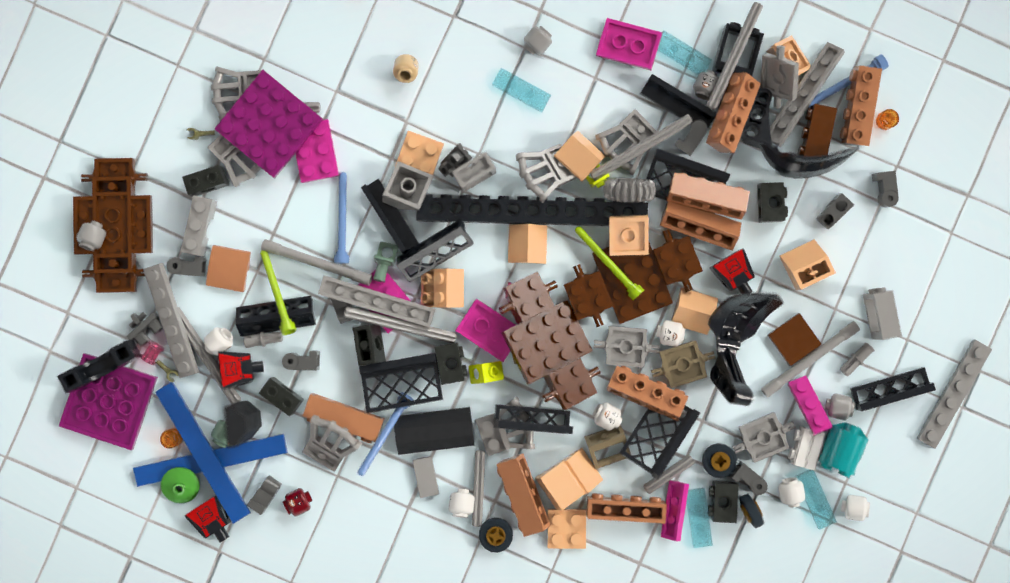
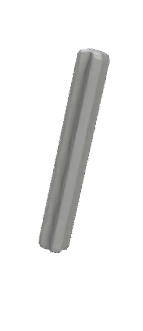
[472,450,485,527]

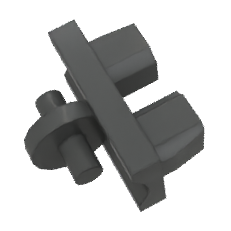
[438,143,472,177]
[126,312,163,346]

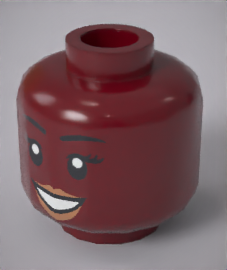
[283,488,313,517]

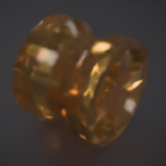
[876,109,899,130]
[160,428,183,449]

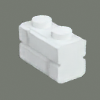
[788,426,826,471]

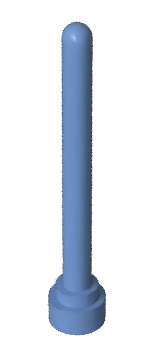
[808,54,889,108]
[334,172,349,264]
[358,392,414,476]

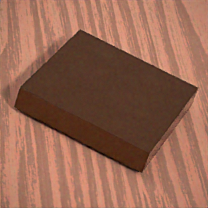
[768,313,821,366]

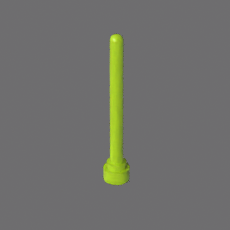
[575,226,644,300]
[260,250,297,335]

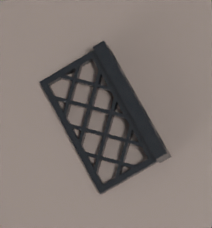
[646,148,730,200]
[359,353,443,413]
[619,405,700,480]

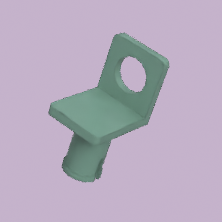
[373,241,398,283]

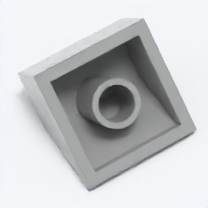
[382,161,434,211]

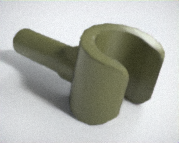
[187,128,215,140]
[156,360,179,382]

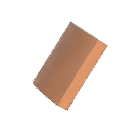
[206,245,251,292]

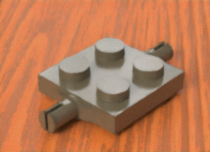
[651,340,716,388]

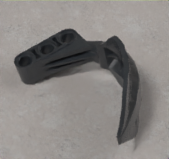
[741,88,859,179]
[708,292,784,406]

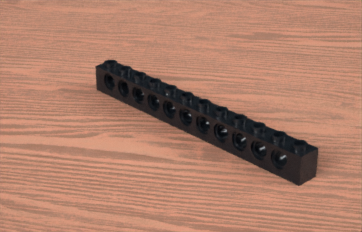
[416,194,648,226]

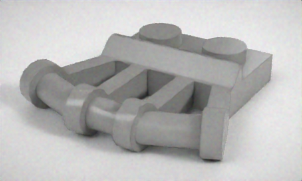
[211,66,262,121]
[595,109,657,175]
[207,134,262,187]
[515,144,577,203]
[475,396,535,456]
[302,415,362,472]

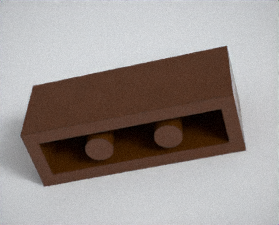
[797,104,837,156]

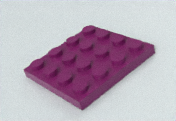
[214,69,323,178]
[59,353,158,450]

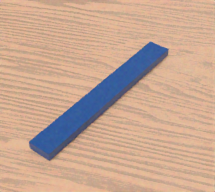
[155,382,251,524]
[133,434,288,487]

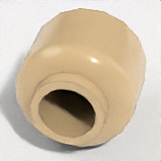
[393,54,419,83]

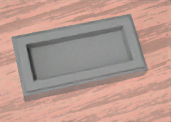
[413,456,439,498]

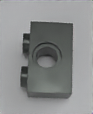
[182,165,229,197]
[757,182,788,223]
[353,324,386,366]
[435,342,468,385]
[258,377,304,416]
[708,481,739,523]

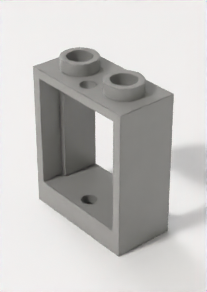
[452,151,496,193]
[863,287,902,340]

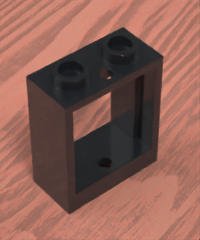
[712,22,764,76]

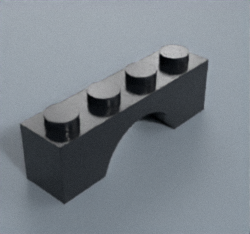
[57,340,142,394]

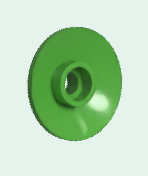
[161,467,200,503]

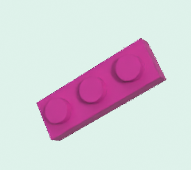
[788,376,833,436]
[661,480,689,541]

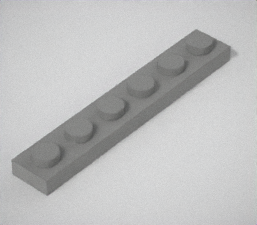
[770,42,845,147]
[143,263,199,378]
[318,275,436,328]
[916,340,992,449]

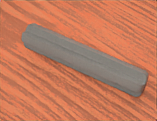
[643,455,695,494]

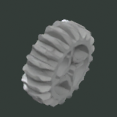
[603,178,656,202]

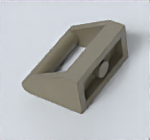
[584,424,631,469]

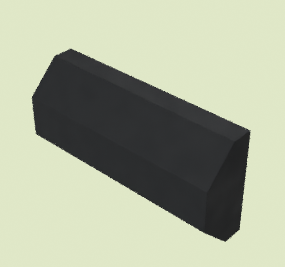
[224,401,262,447]
[394,407,475,455]

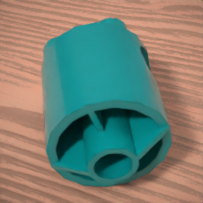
[818,422,869,478]

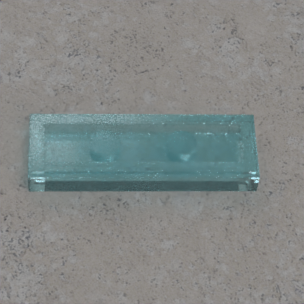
[658,30,712,75]
[492,68,551,112]
[795,470,837,530]
[687,488,713,548]

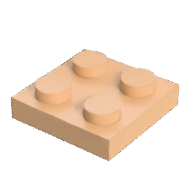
[395,131,444,175]
[609,215,649,256]
[547,509,586,549]

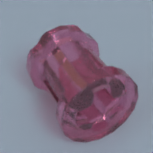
[141,340,165,365]

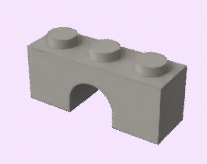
[180,195,217,257]

